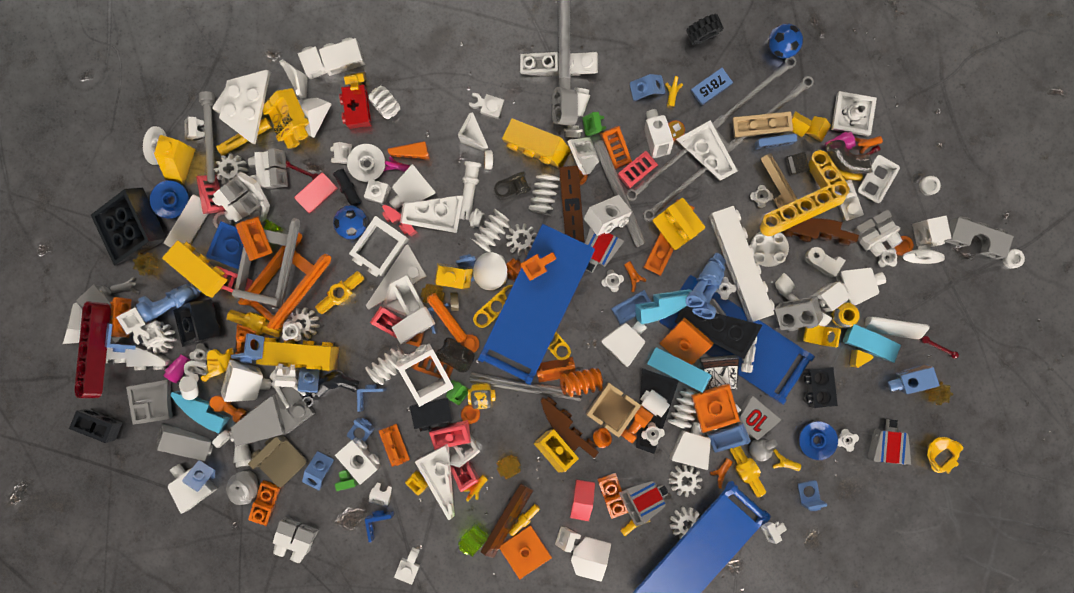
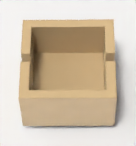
[586,382,641,437]

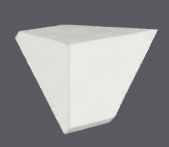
[298,98,331,138]
[458,112,489,151]
[383,275,425,317]
[63,302,82,344]

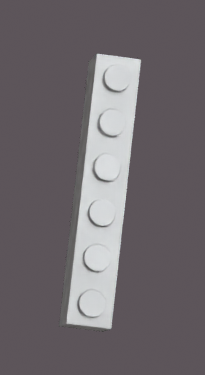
[709,206,775,322]

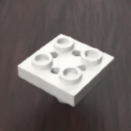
[831,91,877,136]

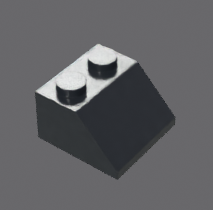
[173,299,220,347]

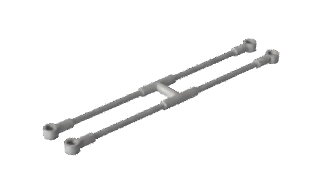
[626,57,814,222]

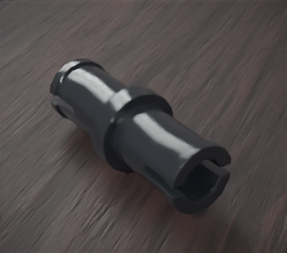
[333,169,362,206]

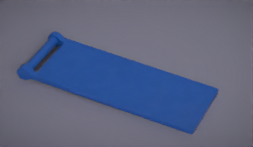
[478,224,595,385]
[659,275,815,405]
[633,481,771,593]

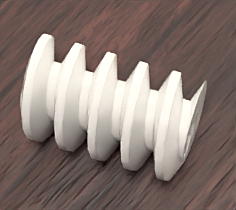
[529,174,560,216]
[470,209,510,252]
[365,346,404,385]
[667,387,697,430]

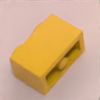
[533,429,579,472]

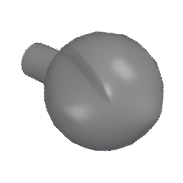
[749,438,778,461]

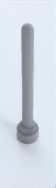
[199,91,215,183]

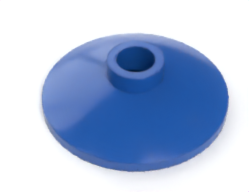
[150,180,189,219]
[799,421,838,460]

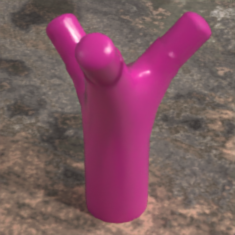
[383,156,410,172]

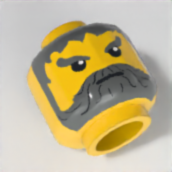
[831,303,860,328]
[468,383,496,409]

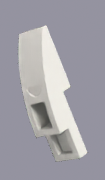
[520,52,598,76]
[106,344,173,370]

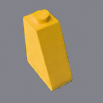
[154,135,195,185]

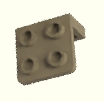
[248,435,307,487]

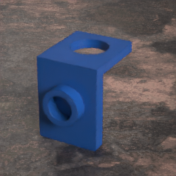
[365,510,394,542]

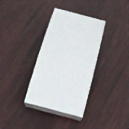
[392,307,435,344]

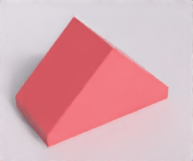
[370,306,403,338]
[450,461,480,492]
[570,479,595,521]

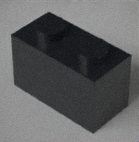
[410,398,454,432]

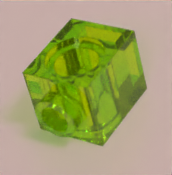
[458,523,489,557]

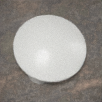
[750,231,789,267]
[473,252,507,290]

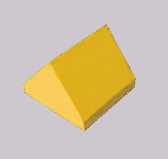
[792,111,812,137]
[806,116,831,142]
[849,350,874,368]
[405,470,428,495]

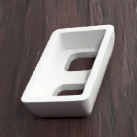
[858,155,900,203]

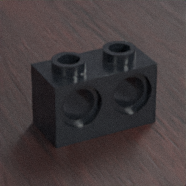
[803,367,838,408]
[69,409,122,443]

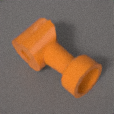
[210,395,247,422]
[621,406,654,444]

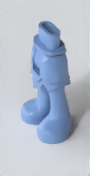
[686,253,726,319]
[136,283,201,323]

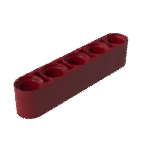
[74,301,111,398]

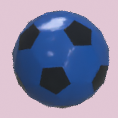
[768,23,803,58]
[333,205,368,240]

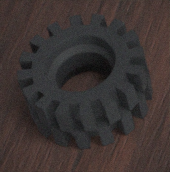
[686,13,724,45]

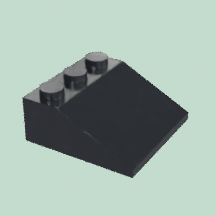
[91,187,166,266]

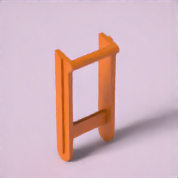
[238,232,331,330]

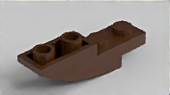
[781,218,859,246]
[541,396,599,458]

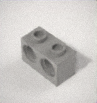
[775,296,823,331]

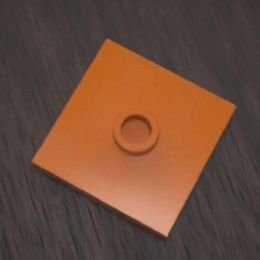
[659,317,714,365]
[691,383,740,433]
[499,524,552,579]

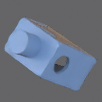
[888,364,940,394]

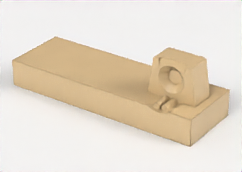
[732,112,793,138]
[761,153,798,208]

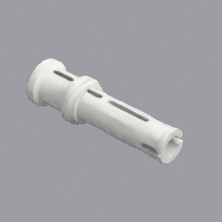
[459,161,481,220]

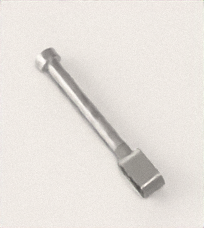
[552,0,578,126]

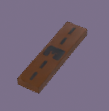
[559,166,585,242]
[481,484,534,558]

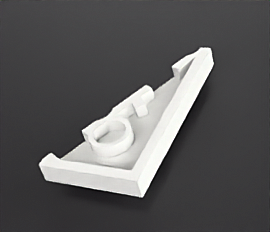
[366,244,427,310]
[415,444,455,520]

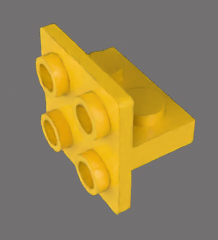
[652,198,705,250]

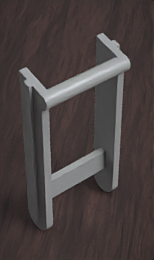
[232,210,300,309]

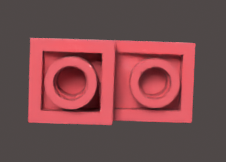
[382,205,417,237]

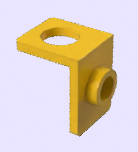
[803,325,841,348]

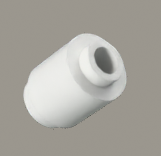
[640,389,670,417]

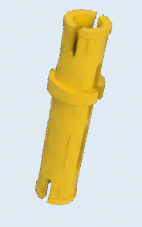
[216,117,272,156]

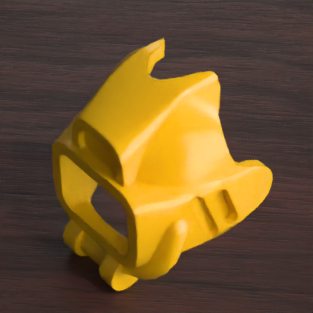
[201,348,234,381]
[927,437,964,474]

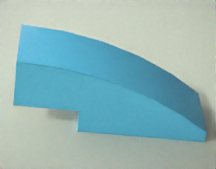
[635,289,692,324]
[842,324,901,363]
[647,347,712,393]
[171,391,230,433]

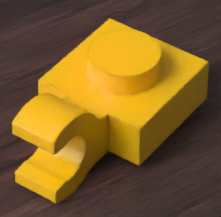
[344,72,366,91]

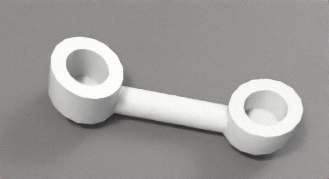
[775,273,832,326]

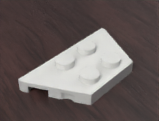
[219,70,271,144]

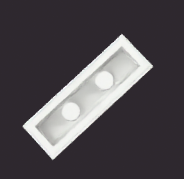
[164,194,212,247]
[864,317,930,340]

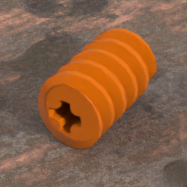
[560,368,603,397]

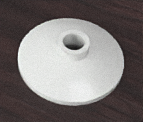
[143,126,167,165]
[347,144,385,182]
[903,245,945,264]

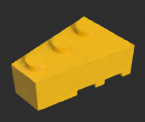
[502,118,571,169]
[162,240,228,298]

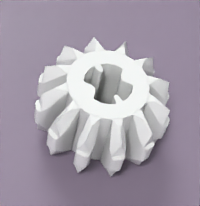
[368,86,400,119]
[214,154,249,185]
[506,224,537,256]
[286,307,320,340]
[142,322,177,354]
[669,464,702,497]
[670,507,700,539]

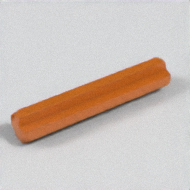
[427,293,466,343]

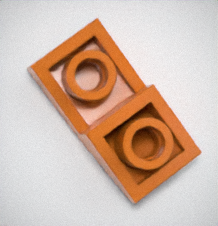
[597,473,629,519]
[248,480,281,526]

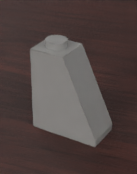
[229,394,285,446]
[156,423,213,461]

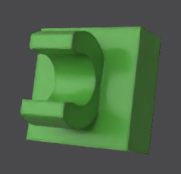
[582,112,606,136]
[446,380,469,405]
[335,469,359,491]

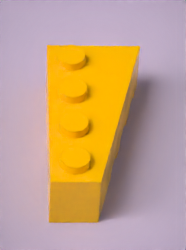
[256,337,339,371]

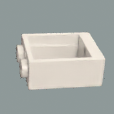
[349,216,410,277]
[395,344,454,407]

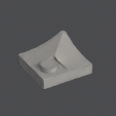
[126,379,173,425]
[276,387,315,436]

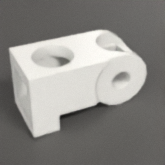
[805,247,846,278]

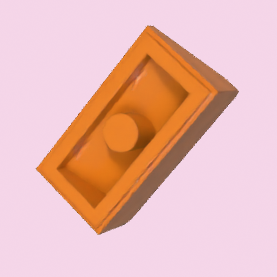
[235,217,273,261]

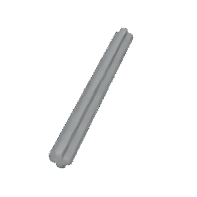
[594,140,645,247]
[469,372,582,401]

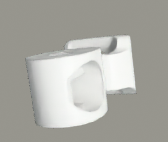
[179,361,208,400]

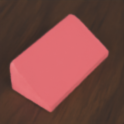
[294,172,338,213]
[429,420,471,450]

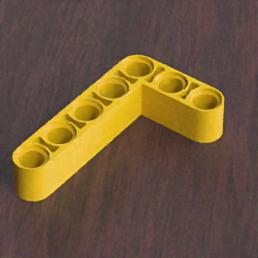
[760,150,850,236]
[473,285,571,360]

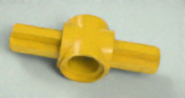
[315,271,364,314]
[227,309,283,338]
[729,446,766,497]

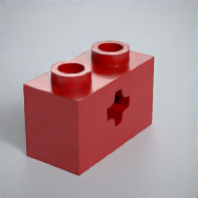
[339,85,372,129]

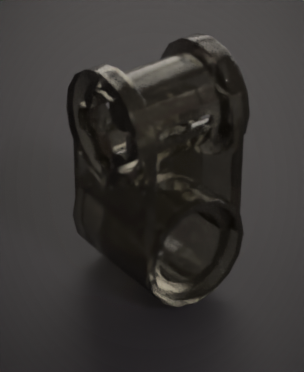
[494,172,532,200]
[436,338,475,372]

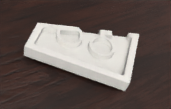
[676,120,738,181]
[400,195,463,233]

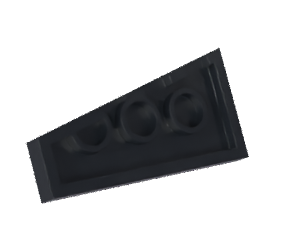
[675,306,762,359]
[636,368,679,454]

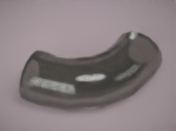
[826,140,873,174]

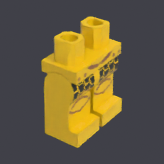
[262,88,309,149]

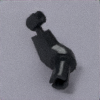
[301,370,359,407]

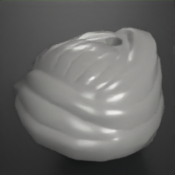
[226,470,258,505]

